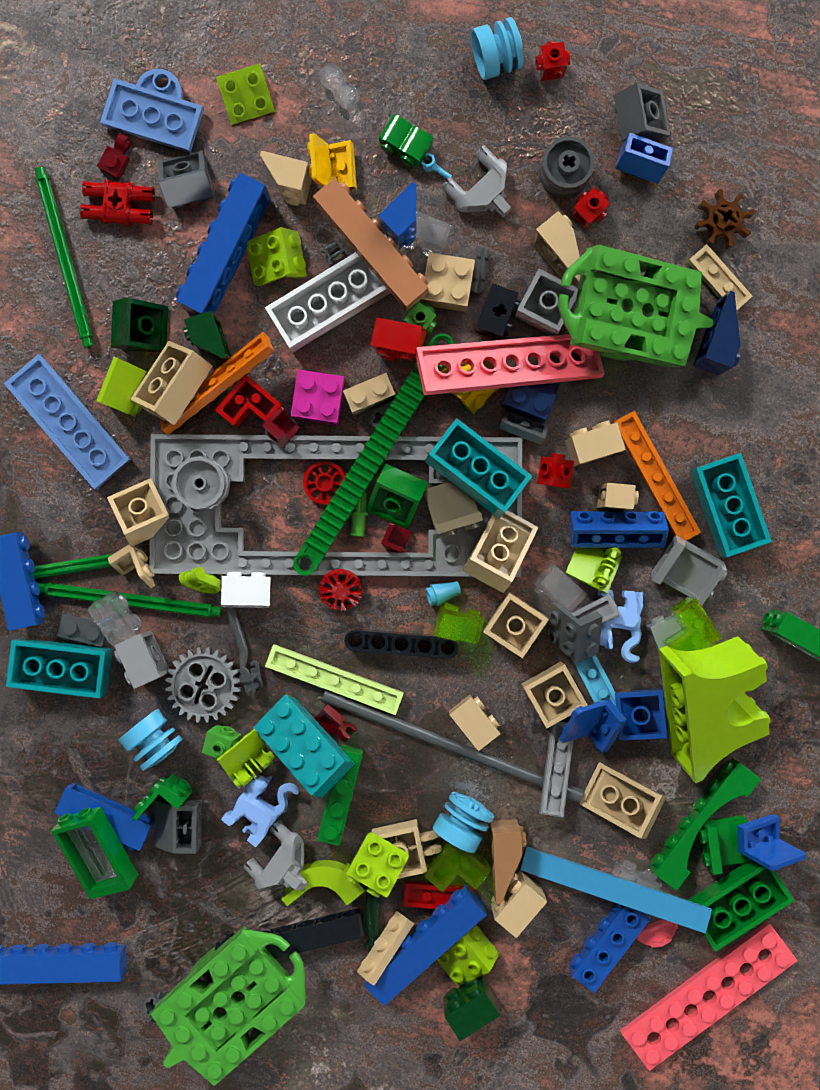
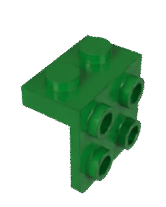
[132,773,193,821]
[699,815,751,875]

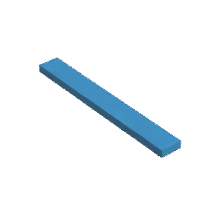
[520,846,712,934]

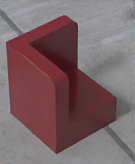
[262,406,300,448]
[381,522,411,553]

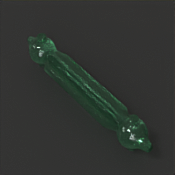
[364,887,380,951]

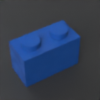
[615,132,673,184]

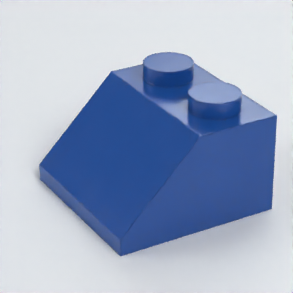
[378,182,417,250]
[615,688,668,741]

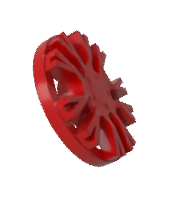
[303,461,345,504]
[319,569,362,611]

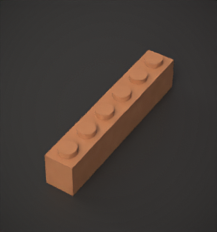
[313,177,429,312]

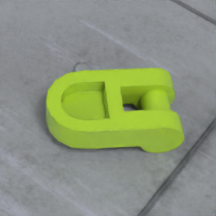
[179,567,221,594]

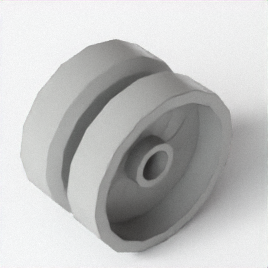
[172,456,230,510]

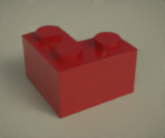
[370,317,426,362]
[215,374,285,428]

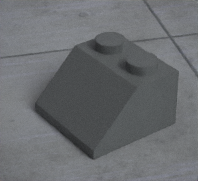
[614,83,670,141]
[158,150,213,208]

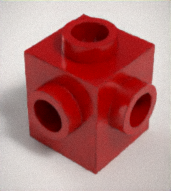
[535,41,570,81]
[571,187,610,230]
[537,453,574,489]

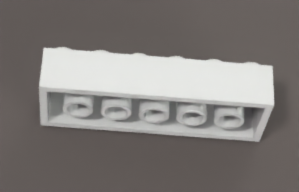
[265,234,390,353]

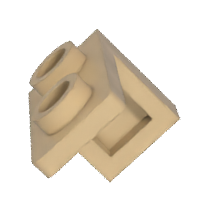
[108,544,155,588]

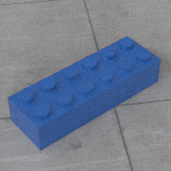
[176,172,271,316]

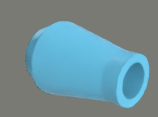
[425,581,461,607]

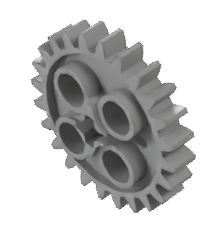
[165,647,242,723]

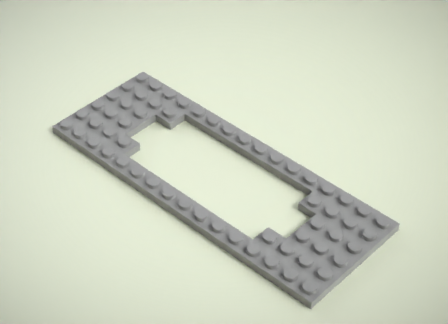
[150,434,522,577]

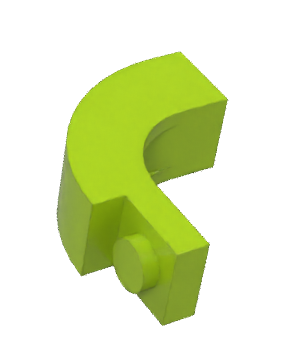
[281,860,366,906]

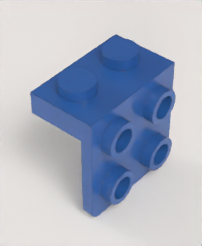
[559,700,627,753]
[737,814,806,871]

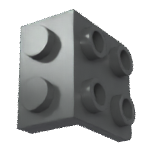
[547,602,603,663]

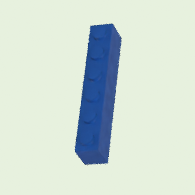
[365,885,487,1006]
[0,942,126,984]

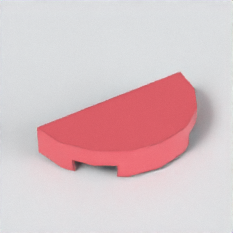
[637,919,678,948]

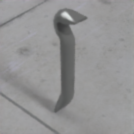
[216,588,249,675]

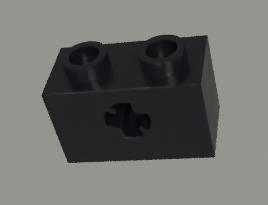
[475,283,520,340]

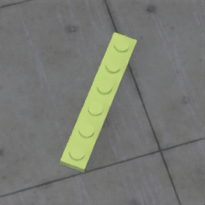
[265,644,404,715]

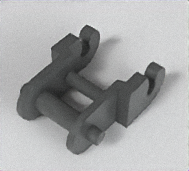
[321,237,350,267]
[239,660,263,695]

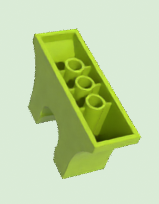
[659,636,770,783]

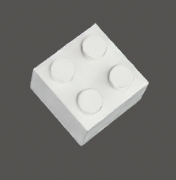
[221,572,270,608]

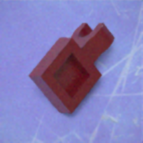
[97,133,132,180]
[315,704,357,743]

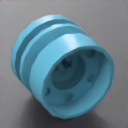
[471,17,524,80]
[118,709,182,771]
[433,792,494,853]

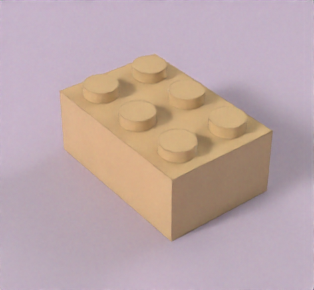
[130,341,213,425]

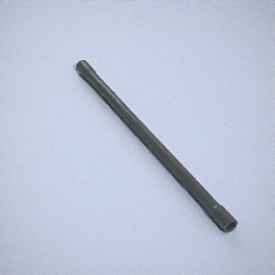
[321,690,584,803]

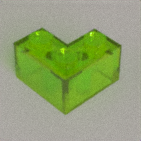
[662,596,722,651]
[432,602,485,645]
[424,842,491,892]

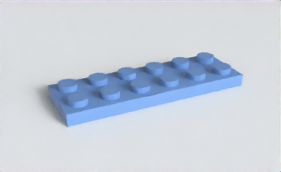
[4,354,132,490]

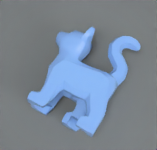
[597,590,643,663]
[221,774,299,847]

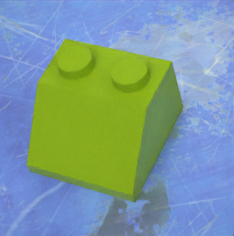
[96,357,148,417]

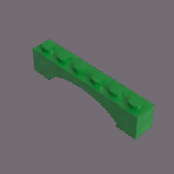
[649,758,761,891]

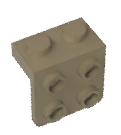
[424,482,483,537]

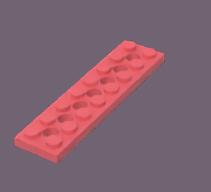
[415,334,605,395]
[620,921,798,1071]

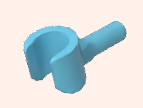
[421,153,452,180]

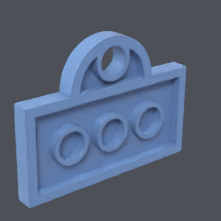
[100,69,204,153]

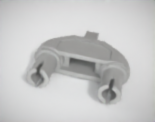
[441,145,511,218]
[244,821,308,891]

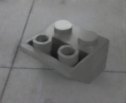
[154,799,202,854]

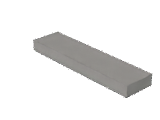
[539,721,574,818]

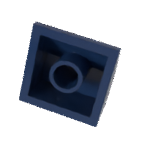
[501,382,560,422]

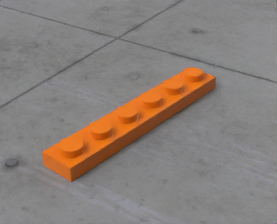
[159,332,274,435]
[612,410,701,541]

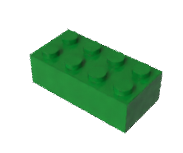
[688,860,795,952]

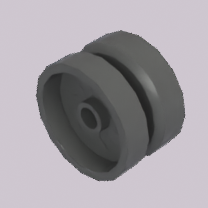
[539,136,595,198]

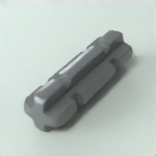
[471,248,490,294]

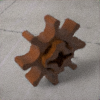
[694,189,755,250]

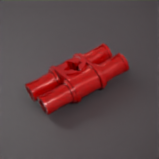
[80,180,155,226]

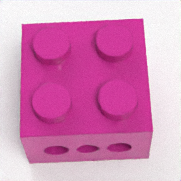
[291,369,346,426]

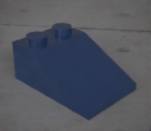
[693,291,741,375]

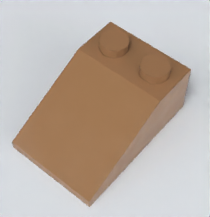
[489,819,526,904]

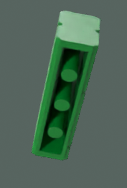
[317,744,363,846]

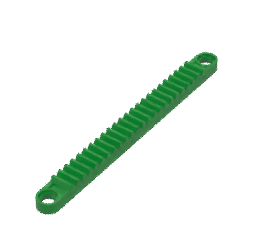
[293,334,454,576]

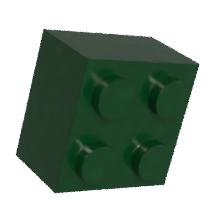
[443,975,500,1041]

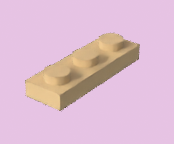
[687,244,753,310]
[357,911,414,986]

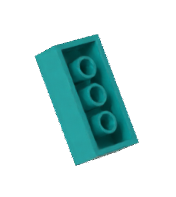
[424,418,532,518]
[689,453,772,557]
[6,638,113,699]
[253,694,355,798]

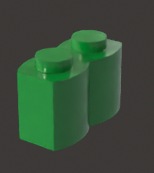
[379,114,433,167]

